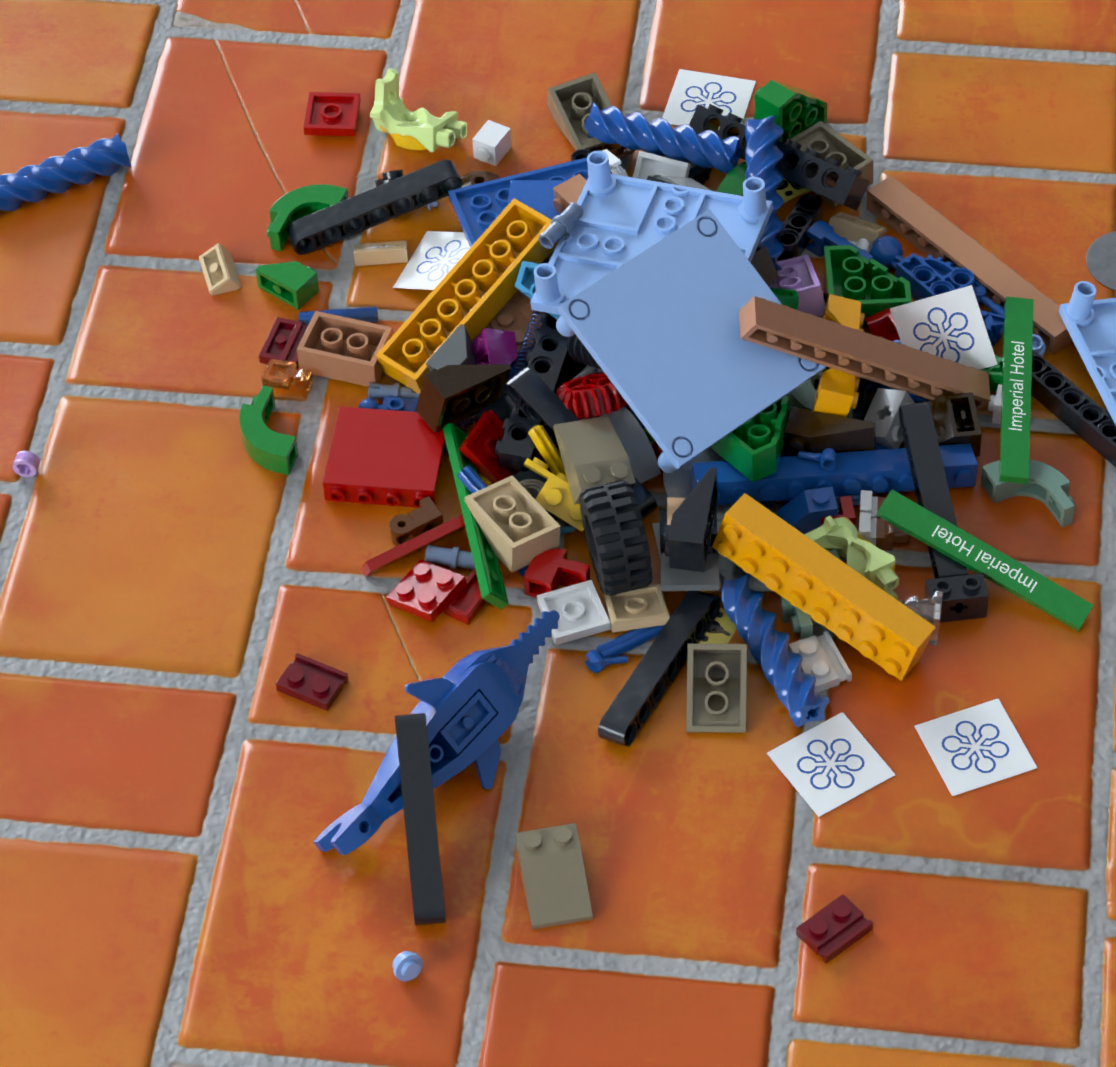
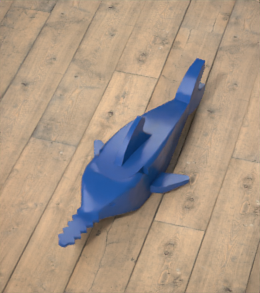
[313,610,560,855]

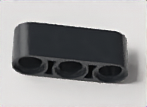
[776,194,822,261]

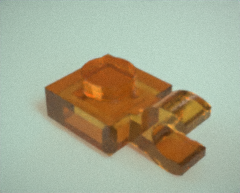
[261,359,313,391]

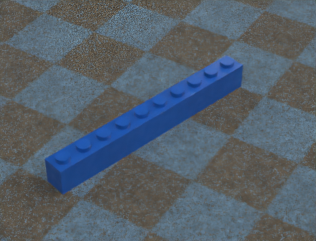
[691,443,978,505]

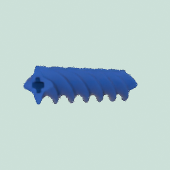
[584,102,743,174]
[745,116,784,270]
[0,133,132,211]
[720,574,830,727]

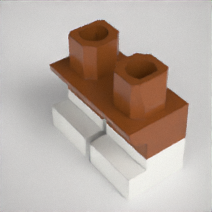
[859,490,909,551]

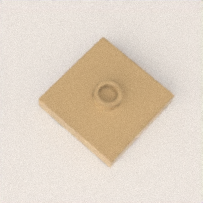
[603,584,670,632]

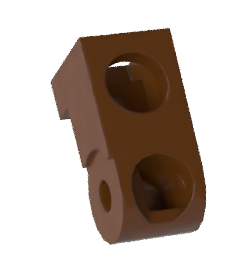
[389,496,444,546]

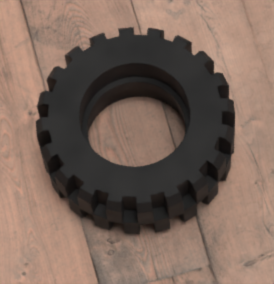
[579,480,653,596]

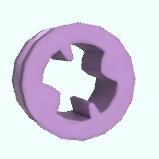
[12,451,40,477]

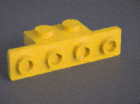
[524,457,584,532]

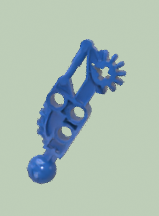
[869,235,1004,348]

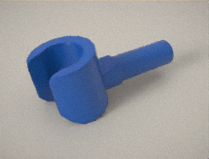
[798,448,837,471]
[585,650,628,673]

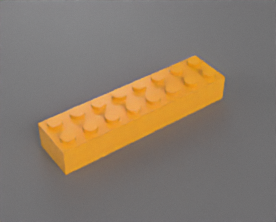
[375,198,560,395]
[712,493,936,681]

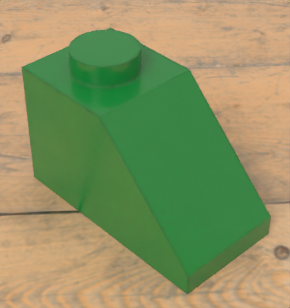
[255,261,319,310]

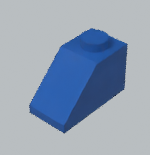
[776,486,838,534]

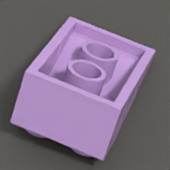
[769,254,826,317]

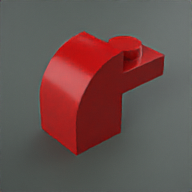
[524,549,590,598]

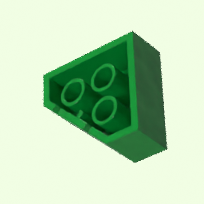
[754,80,827,143]
[823,245,912,326]
[711,396,789,482]

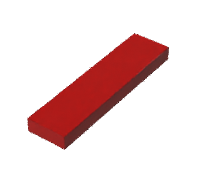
[361,514,466,577]

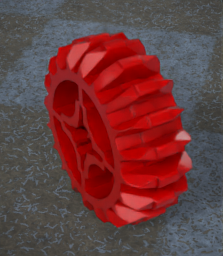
[556,372,628,419]

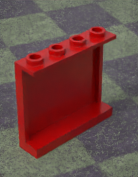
[323,406,446,508]

